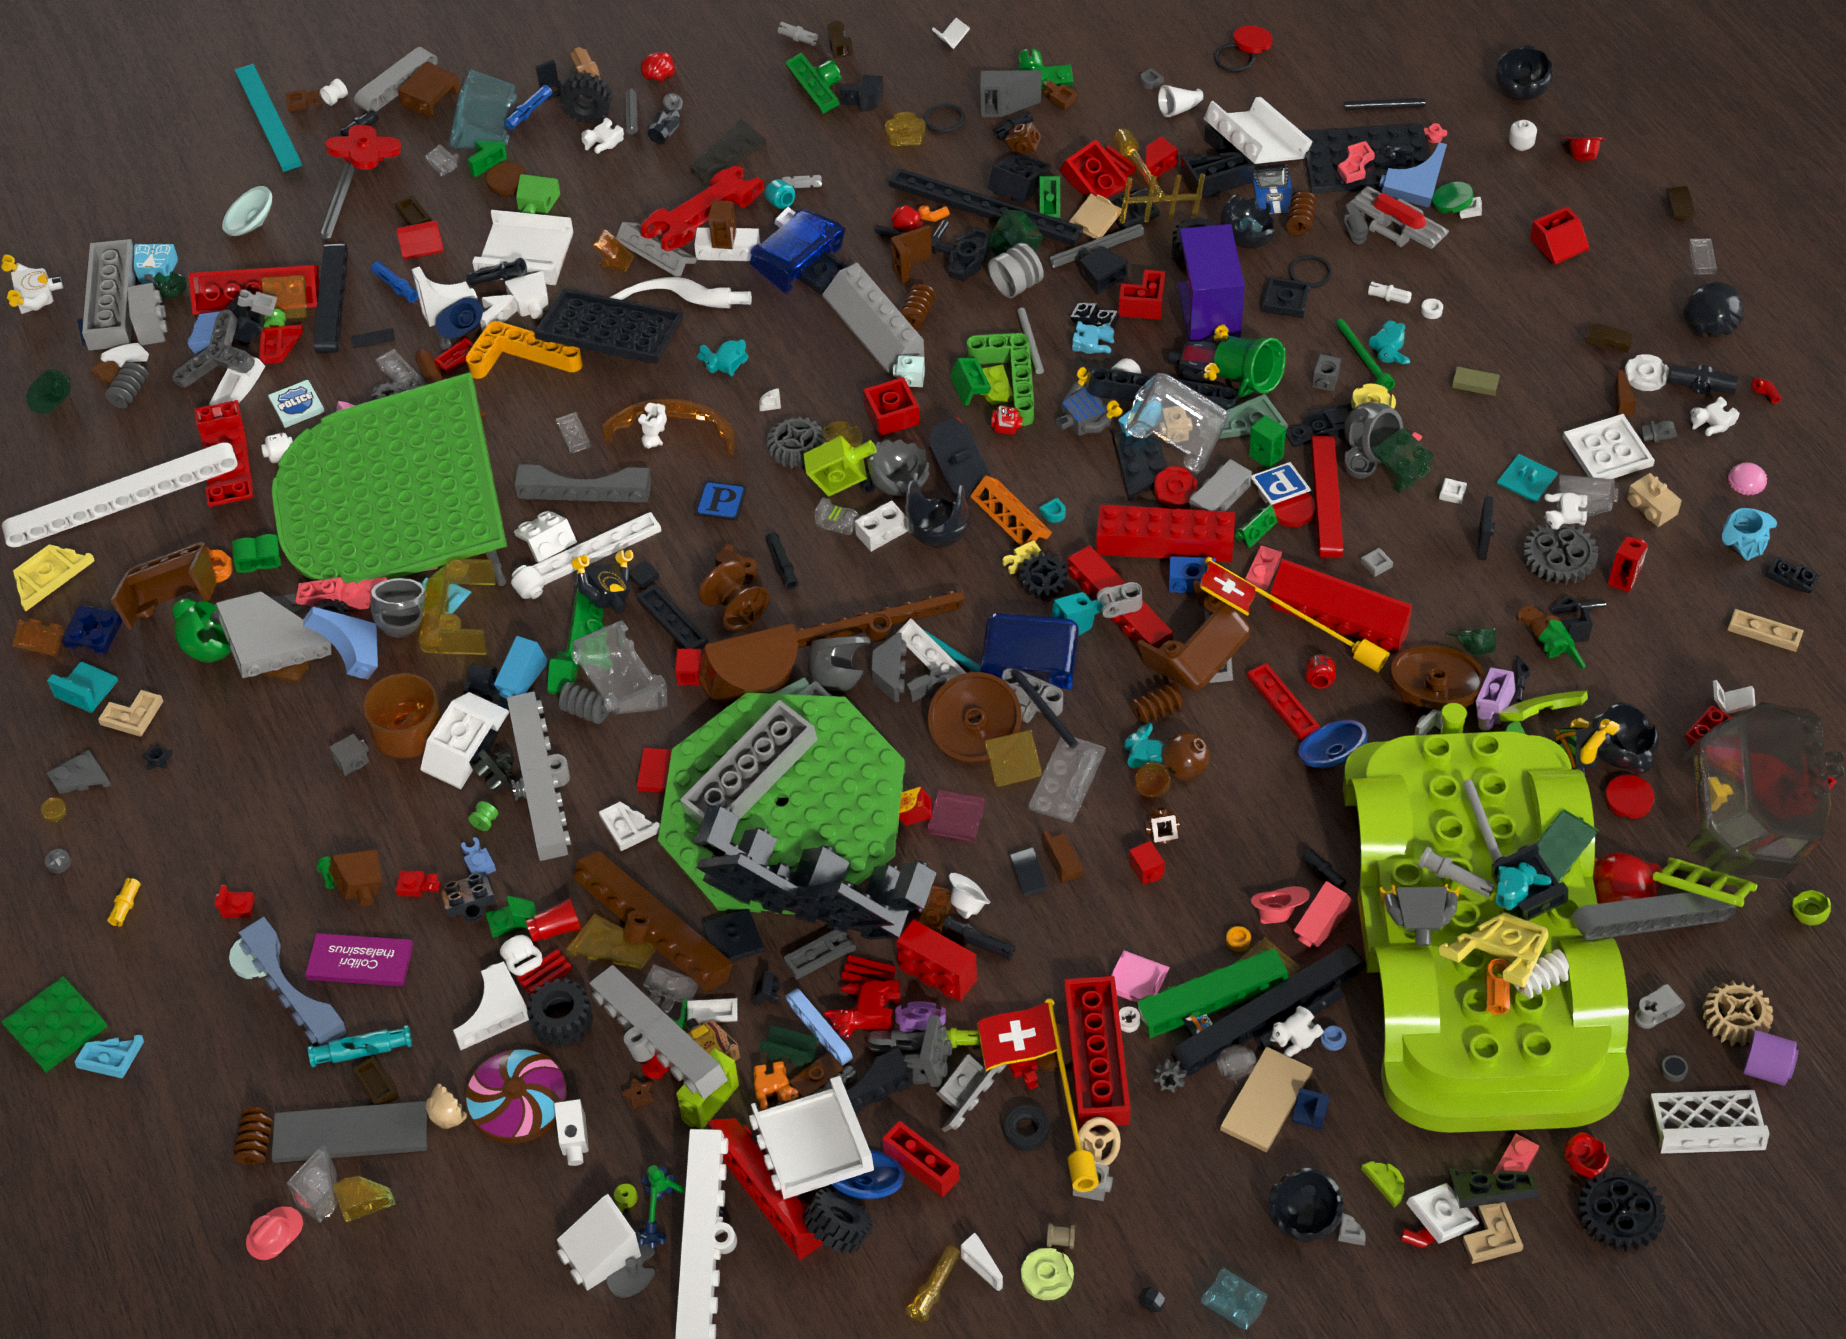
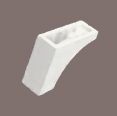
[412,266,477,327]
[453,961,529,1050]

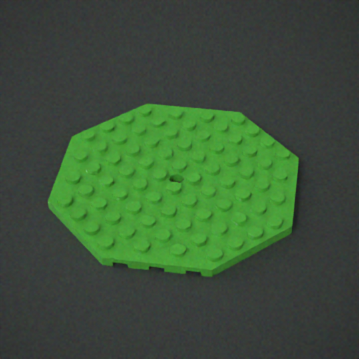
[658,693,906,915]

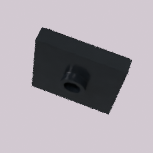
[1477,496,1495,560]
[702,909,765,962]

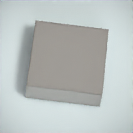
[1361,548,1393,577]

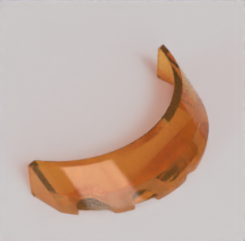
[603,398,737,456]

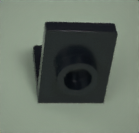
[536,59,563,100]

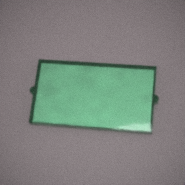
[1537,809,1599,883]

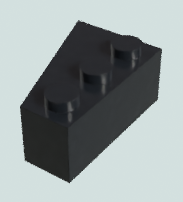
[1180,152,1254,200]

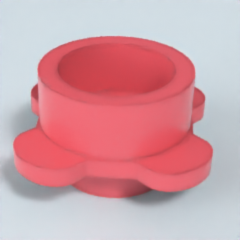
[1424,123,1447,143]

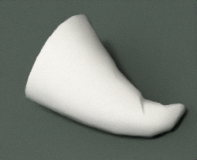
[1158,85,1203,117]

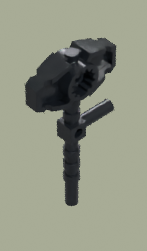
[875,220,990,281]

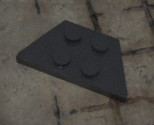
[1113,431,1167,501]

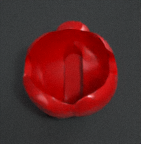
[1593,852,1663,904]

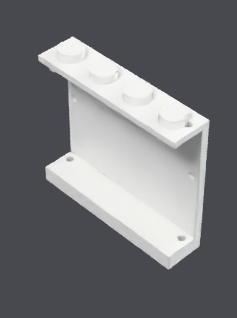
[1203,97,1313,164]
[472,210,573,285]

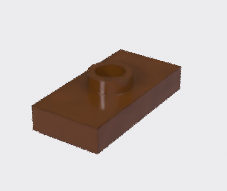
[789,1052,844,1098]

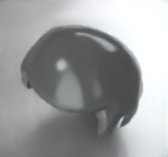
[868,439,930,496]

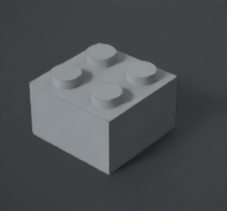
[127,283,168,346]

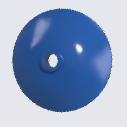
[1298,720,1368,768]
[832,1150,904,1200]

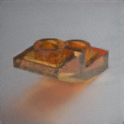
[919,886,952,934]

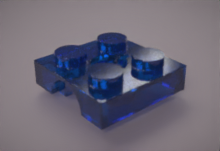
[61,605,123,654]

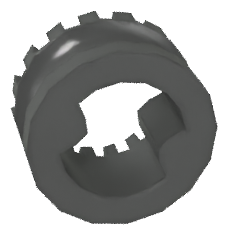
[511,777,527,801]

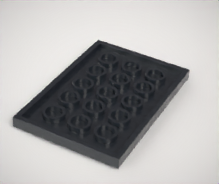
[1302,124,1430,193]
[535,288,683,364]

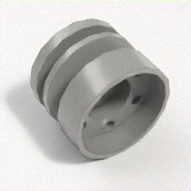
[988,243,1043,298]

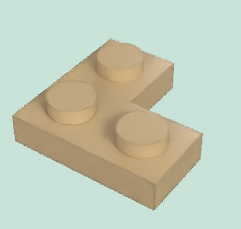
[98,690,163,737]
[1462,1202,1523,1264]

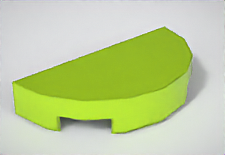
[1361,1161,1404,1208]

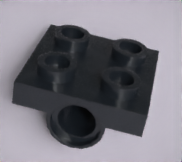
[1108,186,1160,229]
[439,872,496,922]

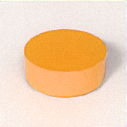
[1226,926,1251,952]

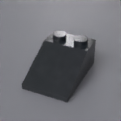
[987,152,1052,203]

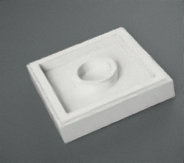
[1406,1183,1479,1244]

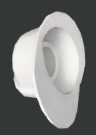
[949,873,990,919]

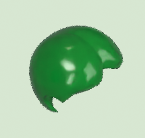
[172,598,231,663]

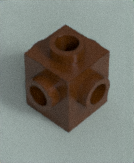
[1006,123,1041,154]
[1144,807,1180,844]

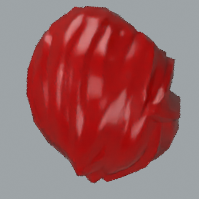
[641,52,675,82]
[1564,1132,1610,1179]

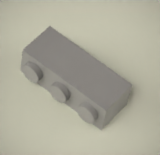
[1189,459,1252,511]

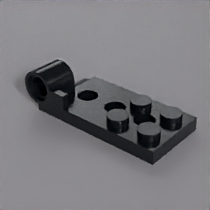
[462,662,509,764]

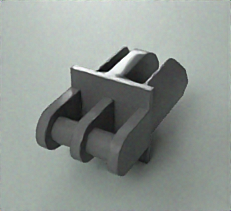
[1343,203,1369,244]

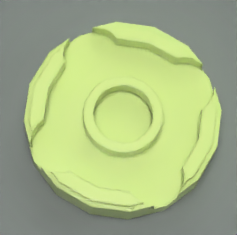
[1021,1248,1074,1300]

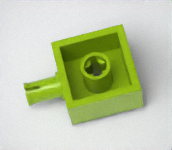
[804,436,877,496]

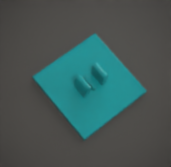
[1497,454,1558,503]

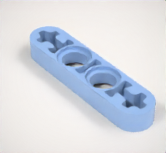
[786,988,853,1066]

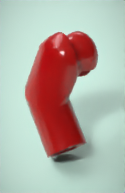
[1751,378,1782,404]
[1400,1227,1436,1248]

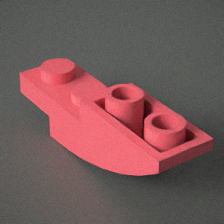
[295,577,387,610]

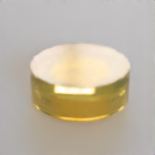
[41,798,67,822]

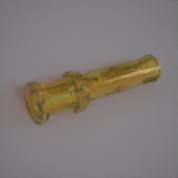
[906,1245,961,1323]

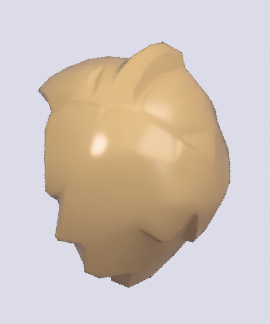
[425,1084,467,1129]

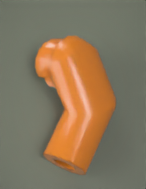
[918,205,950,222]

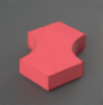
[1337,141,1375,184]

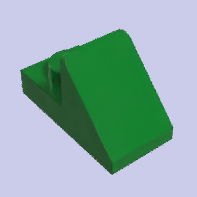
[467,141,507,178]
[547,651,581,695]
[486,896,537,938]

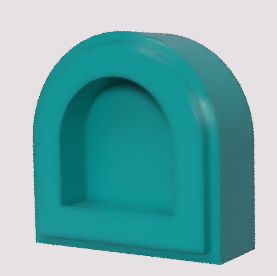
[1039,498,1066,523]

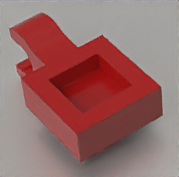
[396,870,441,897]
[1007,1059,1038,1090]

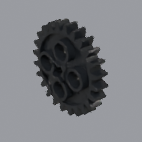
[1577,1169,1666,1252]

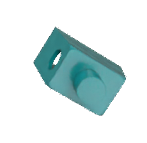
[1048,592,1103,645]

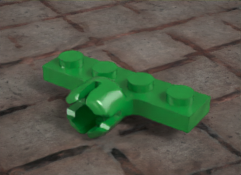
[1011,49,1073,89]
[785,53,842,114]

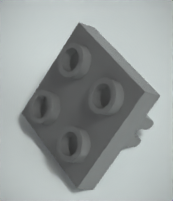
[904,1016,952,1087]

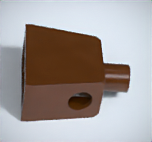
[328,850,381,907]

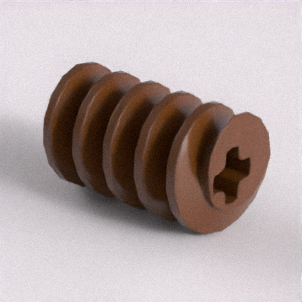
[1286,191,1317,236]
[900,284,936,331]
[1130,682,1183,725]
[232,1107,273,1165]

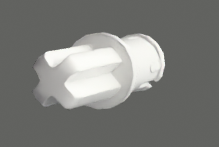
[1368,282,1412,304]

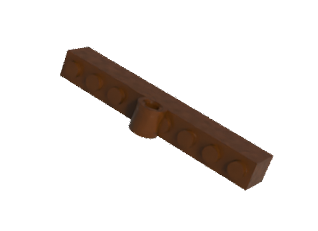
[573,851,733,992]

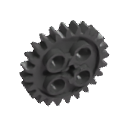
[1523,522,1599,585]

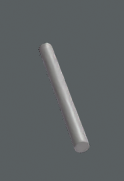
[1017,308,1044,374]
[1463,780,1502,863]

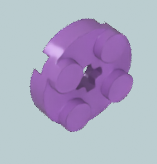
[895,1002,946,1032]

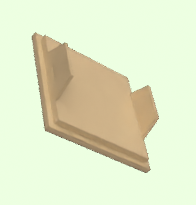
[1069,194,1123,239]

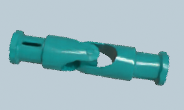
[308,1025,413,1067]

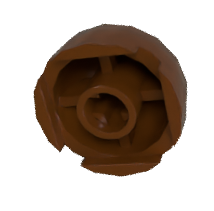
[1162,732,1210,781]

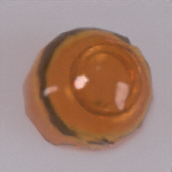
[1135,762,1171,799]

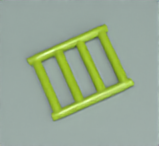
[1653,857,1757,907]

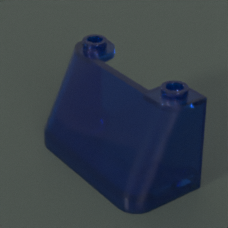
[749,209,846,294]
[980,613,1079,689]

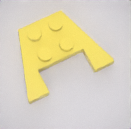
[1439,913,1548,988]

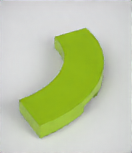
[1499,691,1588,722]

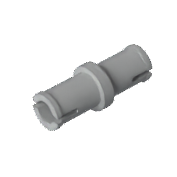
[778,22,818,46]

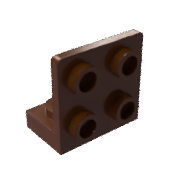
[891,226,932,284]

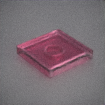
[928,790,986,842]

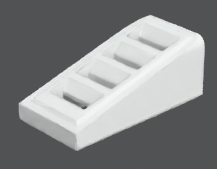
[961,1233,1003,1291]

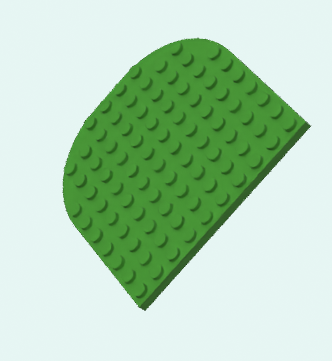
[272,372,507,583]

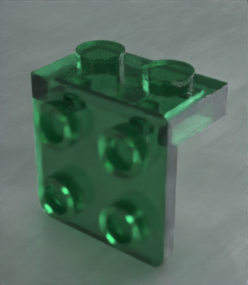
[1373,428,1435,493]

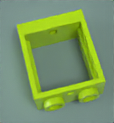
[677,1048,739,1129]

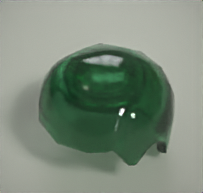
[152,271,187,299]

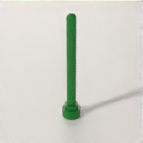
[1336,319,1395,392]

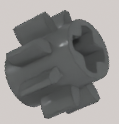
[1154,1059,1187,1093]

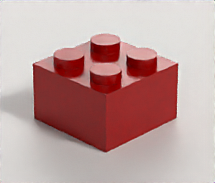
[863,377,920,437]

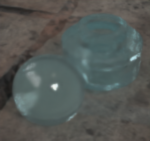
[1240,216,1263,232]

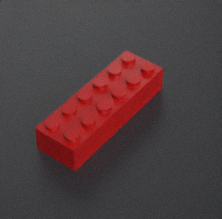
[1097,505,1235,562]
[1064,976,1131,1129]

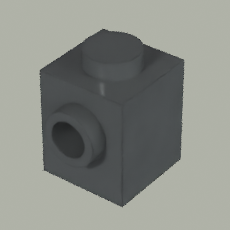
[329,733,369,776]

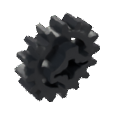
[1019,551,1068,600]

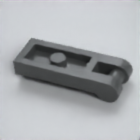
[783,930,856,980]

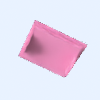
[1111,950,1170,1003]

